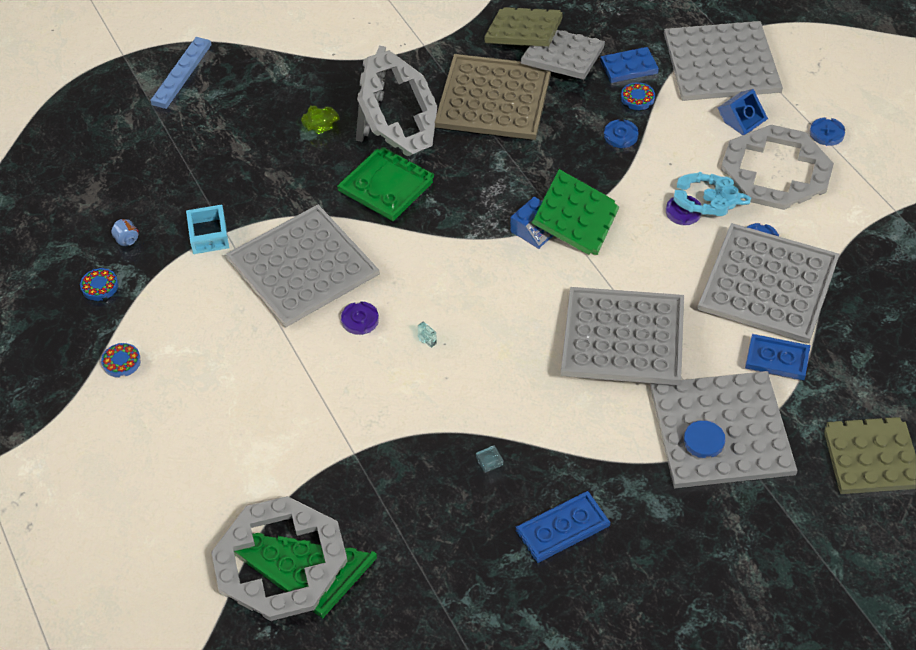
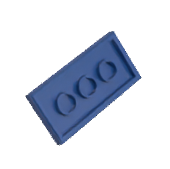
[516,491,610,563]

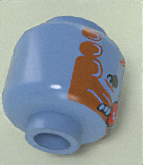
[111,219,139,246]

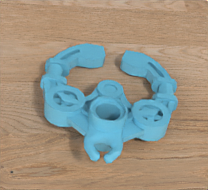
[673,172,751,216]

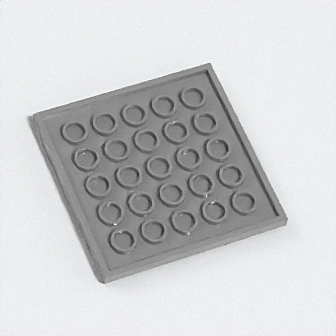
[664,21,783,101]
[226,204,380,327]
[698,223,840,343]
[561,287,684,385]
[650,371,797,488]

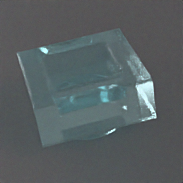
[418,321,437,348]
[476,445,503,473]

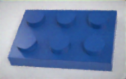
[600,47,659,83]
[745,334,811,380]

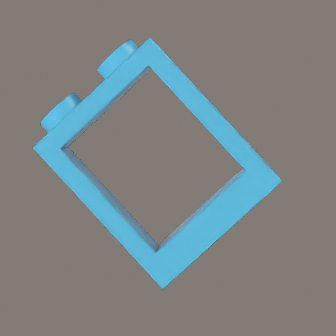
[186,205,229,254]

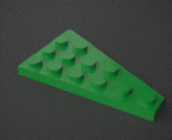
[234,533,377,618]

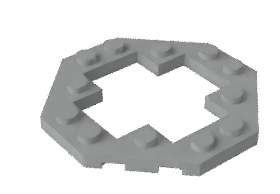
[357,50,437,156]
[721,125,834,210]
[211,496,347,621]

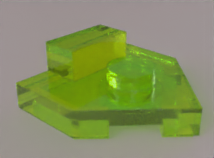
[301,106,340,134]

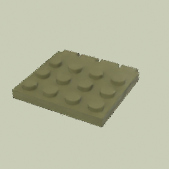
[485,7,562,47]
[824,417,916,494]

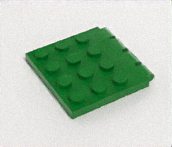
[337,147,434,221]
[532,169,619,255]

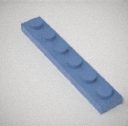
[151,37,211,109]

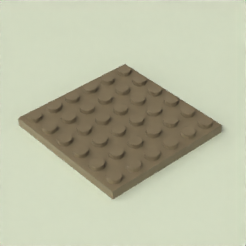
[434,54,552,140]

